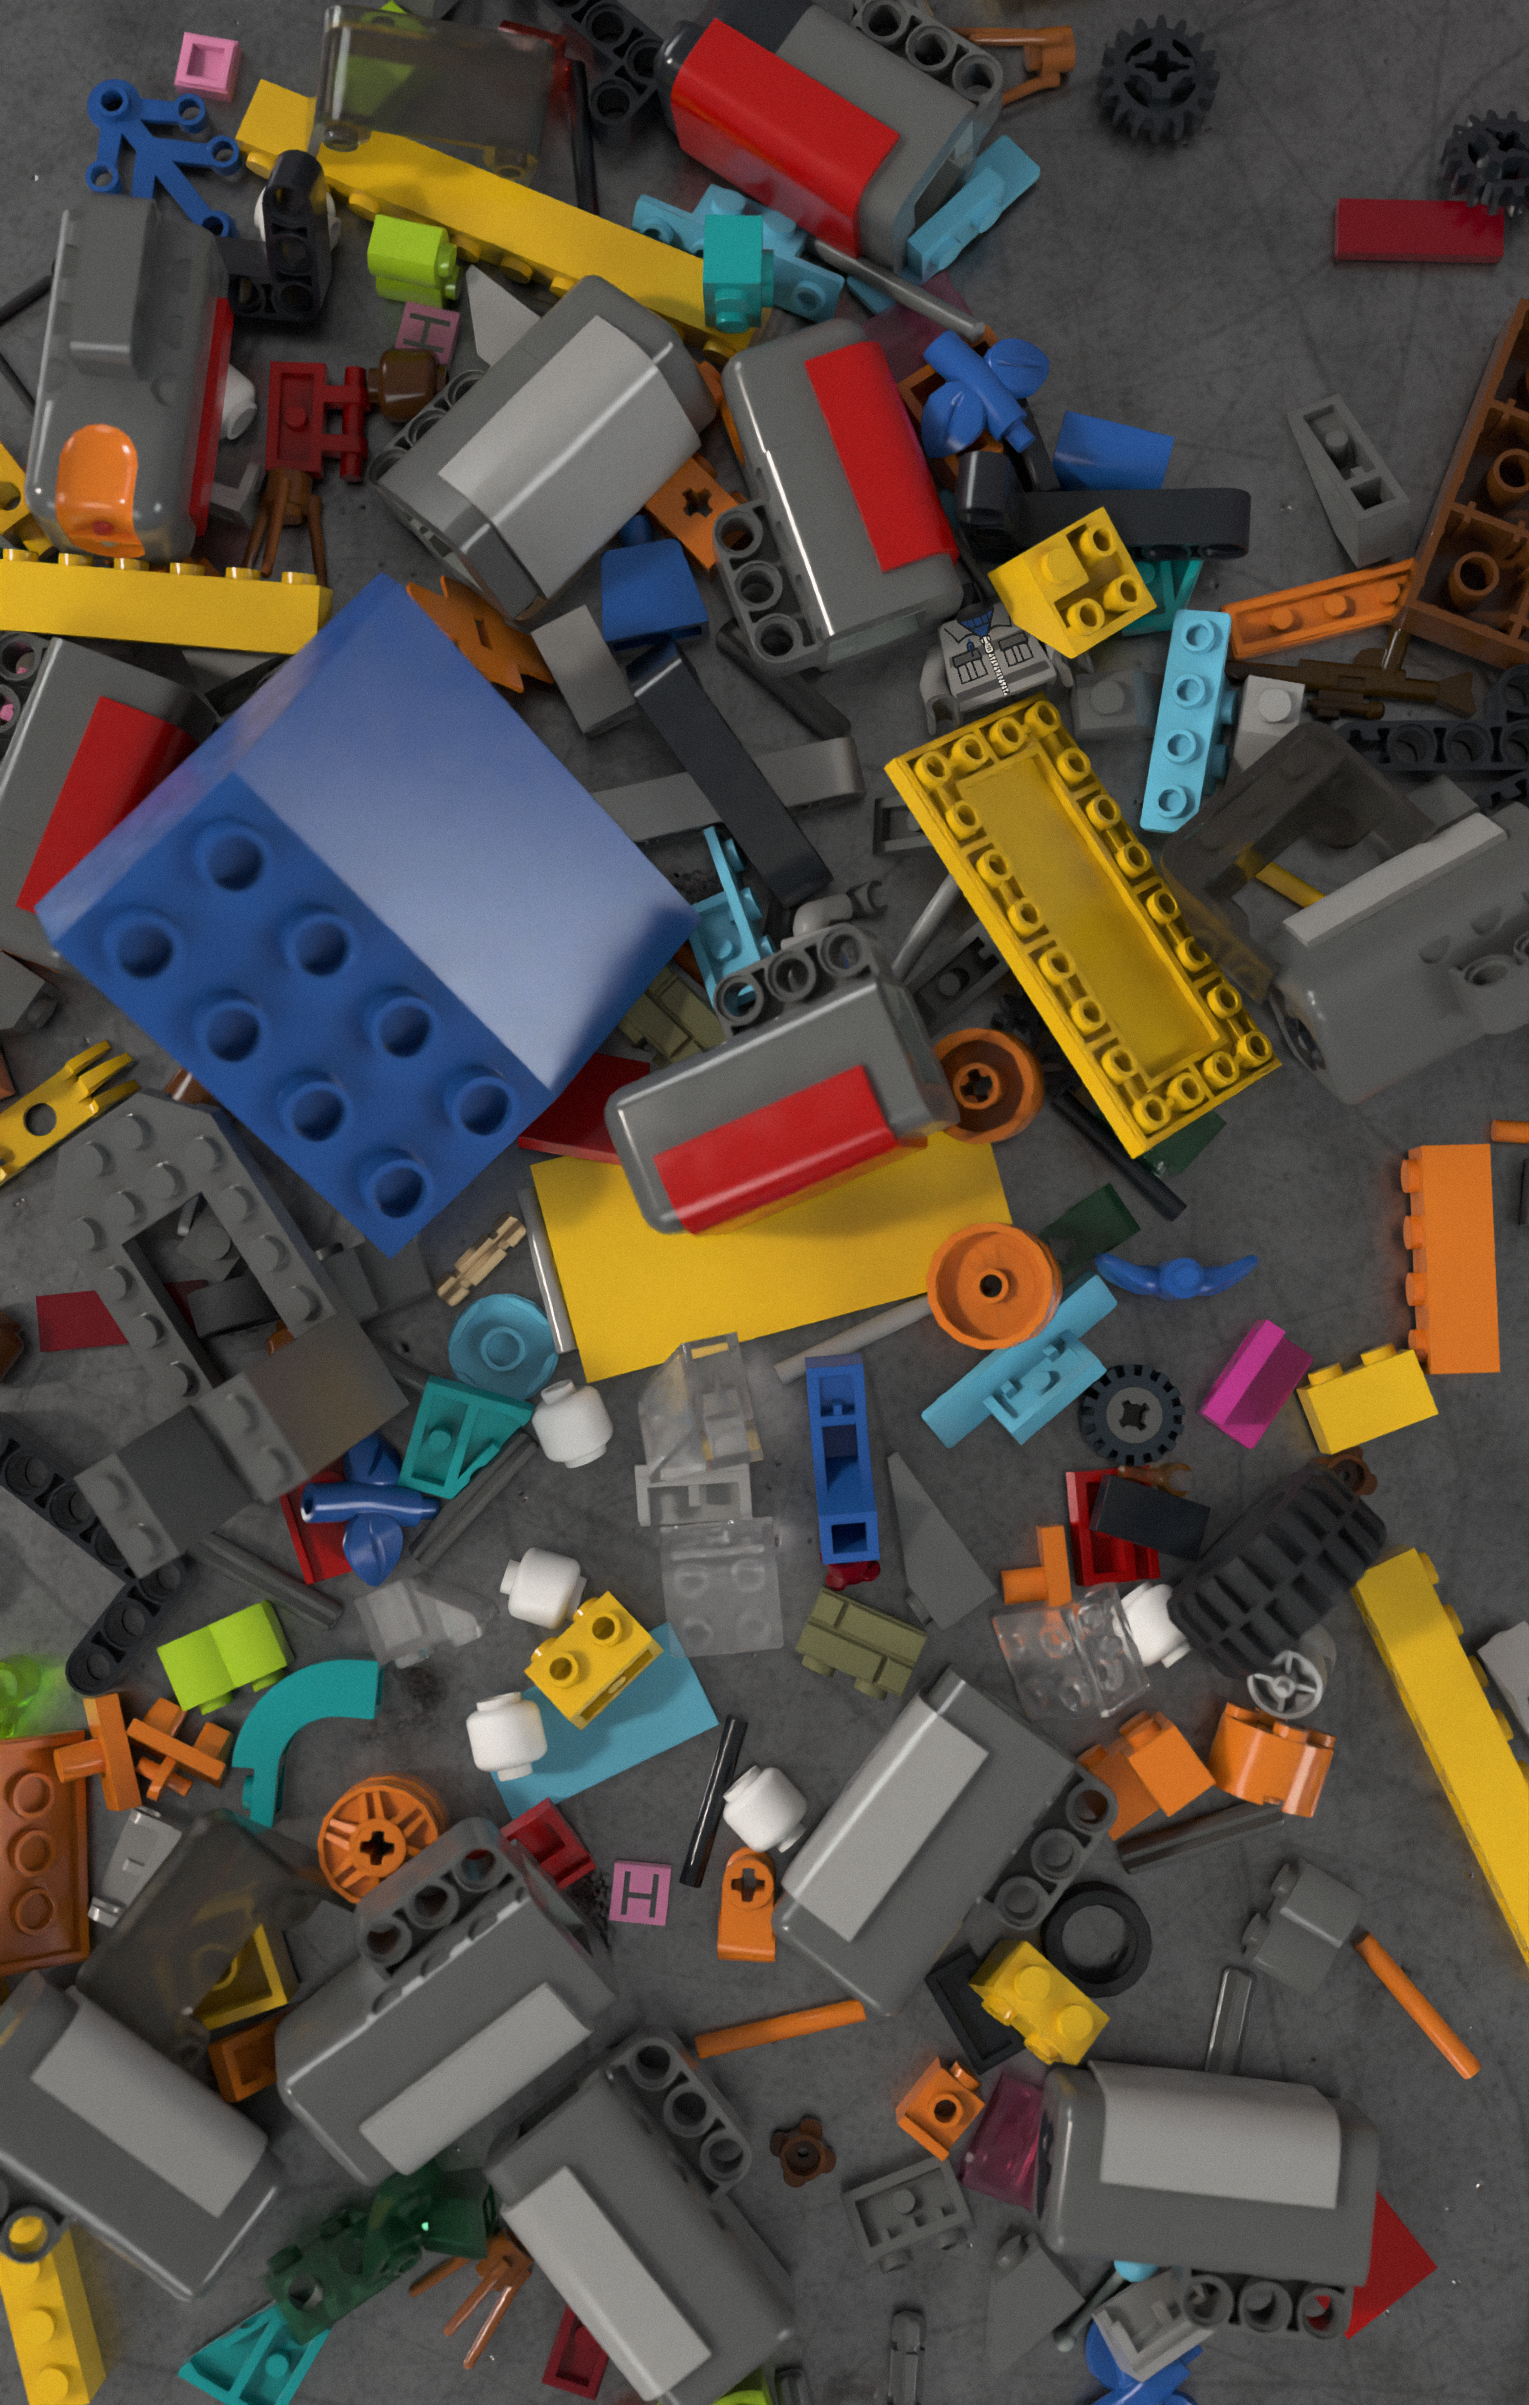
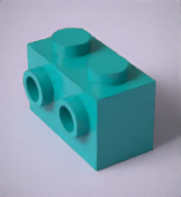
[702,214,774,334]

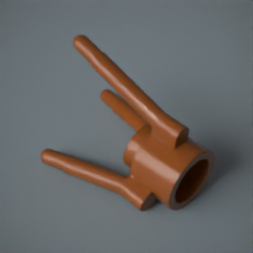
[950,25,1076,106]
[240,468,328,588]
[408,2227,535,2370]

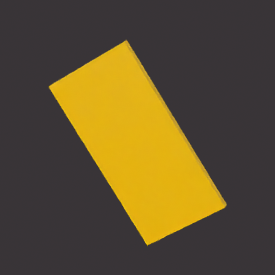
[884,691,1282,1159]
[530,1085,1013,1383]

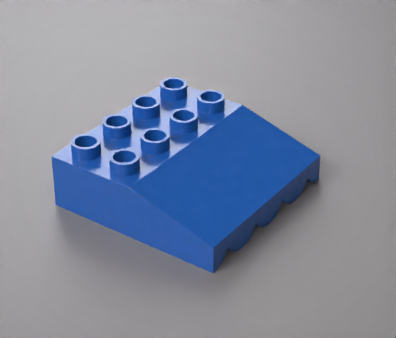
[34,572,703,1259]

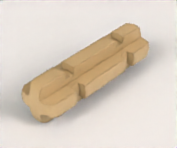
[434,1212,526,1306]

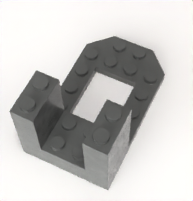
[52,1087,410,1579]

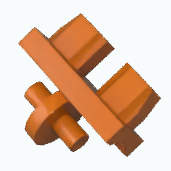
[126,1697,234,1802]

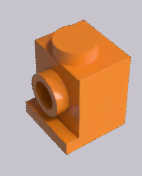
[895,2056,986,2162]

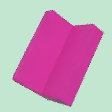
[1195,1319,1313,1449]

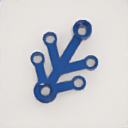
[85,79,243,238]

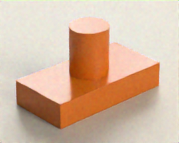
[1000,1523,1077,1643]
[54,1693,142,1812]
[207,2002,302,2103]

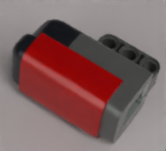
[653,0,1003,275]

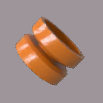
[926,1222,1063,1350]

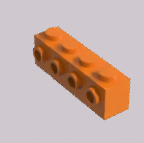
[1401,1144,1500,1374]

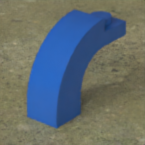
[805,1353,880,1565]

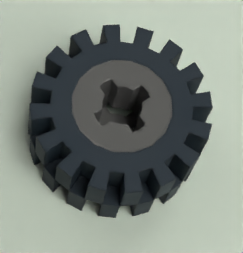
[1078,1364,1186,1467]

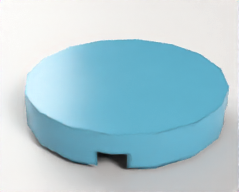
[448,1294,560,1401]

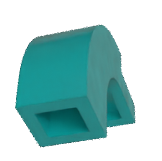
[231,1654,386,1828]

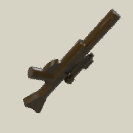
[1224,628,1477,721]

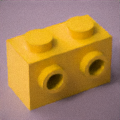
[1296,1343,1439,1454]
[524,1590,664,1731]
[968,1939,1110,2065]

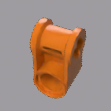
[717,1846,777,1963]

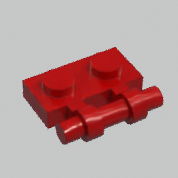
[265,361,371,482]

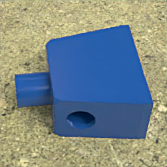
[601,515,710,655]

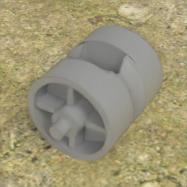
[1247,1623,1337,1719]

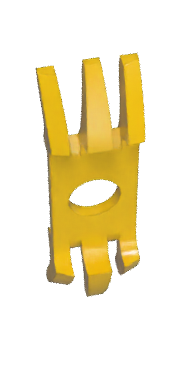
[0,1040,142,1187]

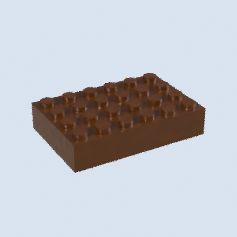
[1388,298,1529,670]

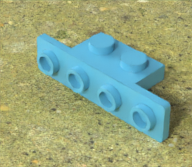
[847,135,1040,320]
[631,183,844,323]
[1140,609,1238,836]
[688,826,777,1010]
[921,1269,1117,1449]

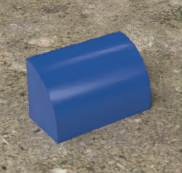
[1052,410,1175,492]

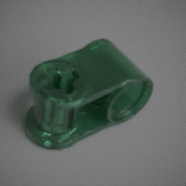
[1037,1183,1141,1275]

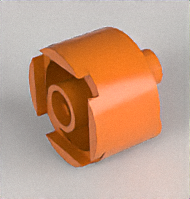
[934,1028,1045,1144]
[1206,1702,1336,1817]

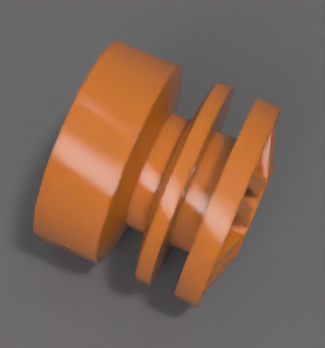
[317,1770,450,1904]

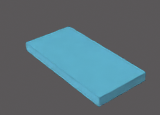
[466,1619,720,1820]

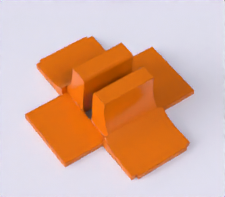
[406,575,555,693]

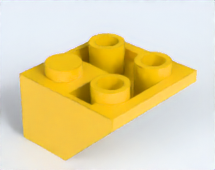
[987,506,1157,659]

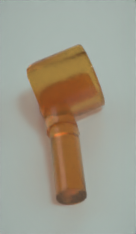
[1118,1461,1192,1497]

